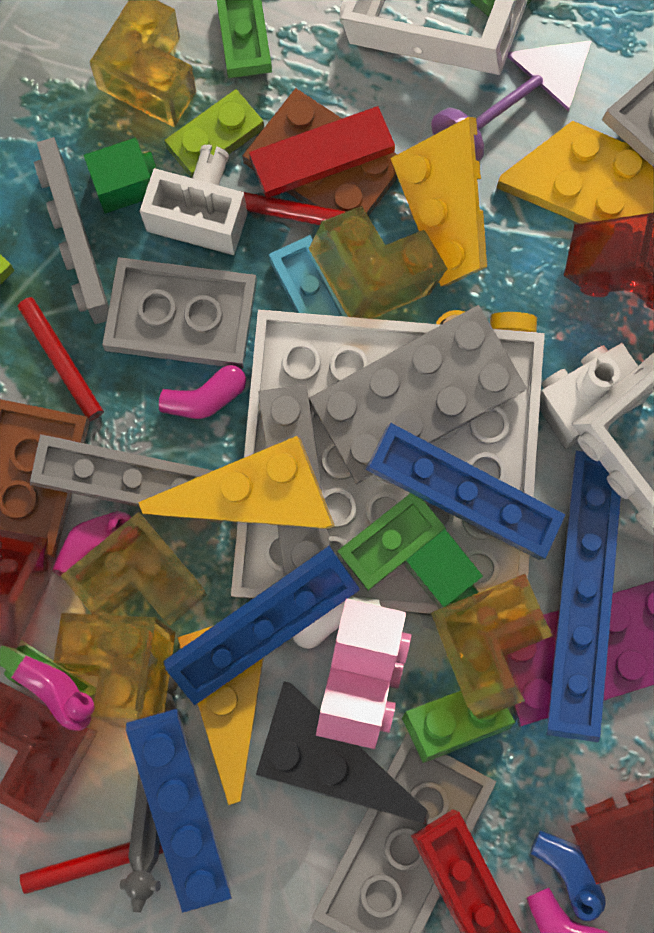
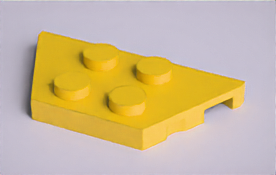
[496,121,654,255]

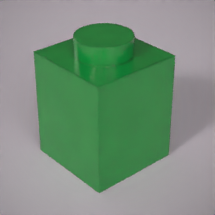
[84,137,157,214]
[403,529,483,611]

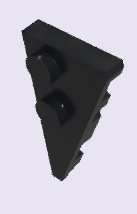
[256,681,430,825]

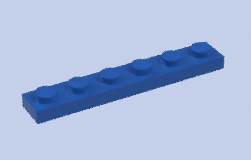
[546,450,621,742]

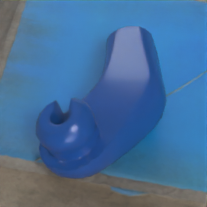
[530,830,606,921]

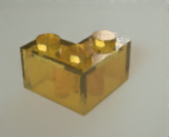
[89,0,197,128]
[309,206,448,319]
[61,512,207,626]
[431,573,553,720]
[53,613,176,728]

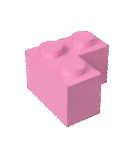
[316,599,412,749]

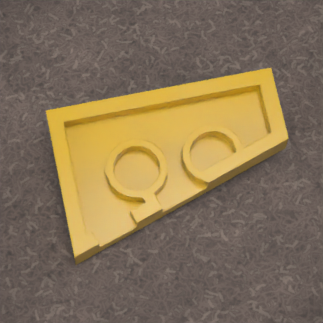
[390,117,487,286]

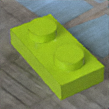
[164,89,264,178]

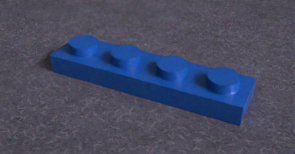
[365,423,566,560]
[163,546,360,706]
[126,709,232,913]

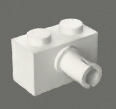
[140,145,247,255]
[539,343,654,449]

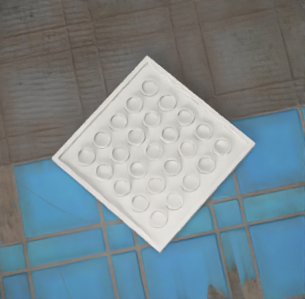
[231,310,545,622]

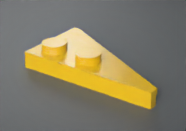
[138,436,335,529]
[177,626,264,805]

